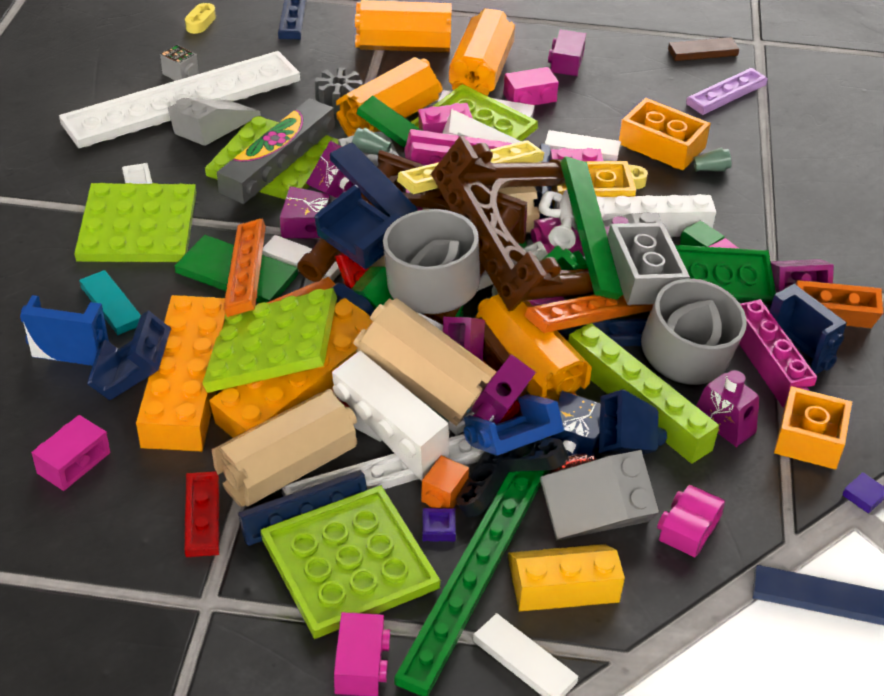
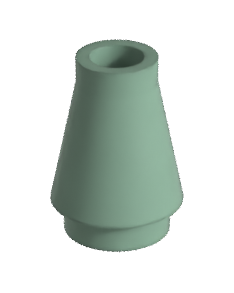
[352,127,392,155]
[693,147,732,172]

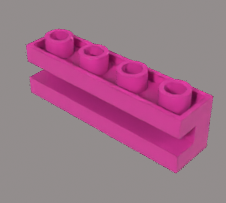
[404,129,512,166]
[739,299,817,408]

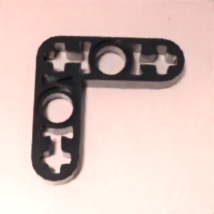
[456,438,569,517]

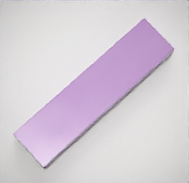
[686,68,768,115]

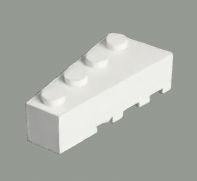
[332,351,450,481]

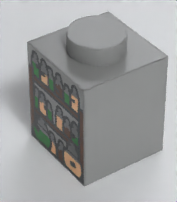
[160,45,199,81]

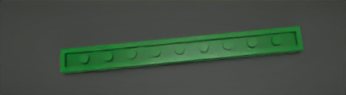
[394,438,549,696]

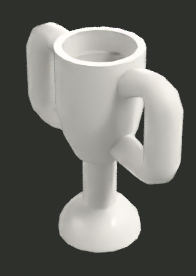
[538,190,605,250]

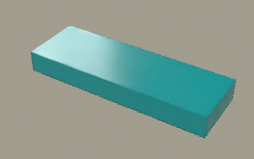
[79,270,141,335]

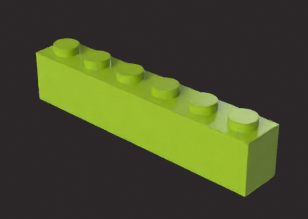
[568,323,719,464]

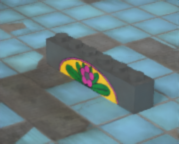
[217,98,335,204]

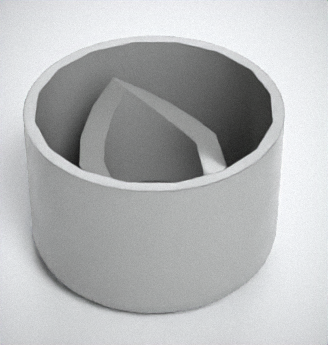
[383,209,480,314]
[641,279,747,385]

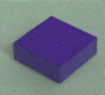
[842,472,884,514]
[422,508,456,542]

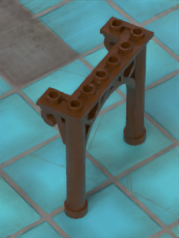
[431,136,594,311]
[297,150,527,325]

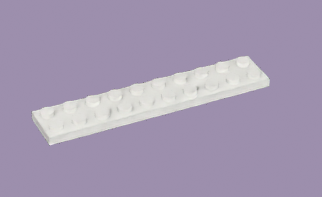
[59,51,300,148]

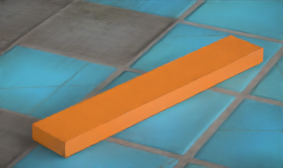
[223,218,266,317]
[524,295,654,333]

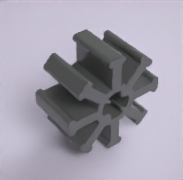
[315,68,363,114]

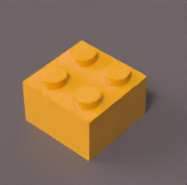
[774,386,852,470]

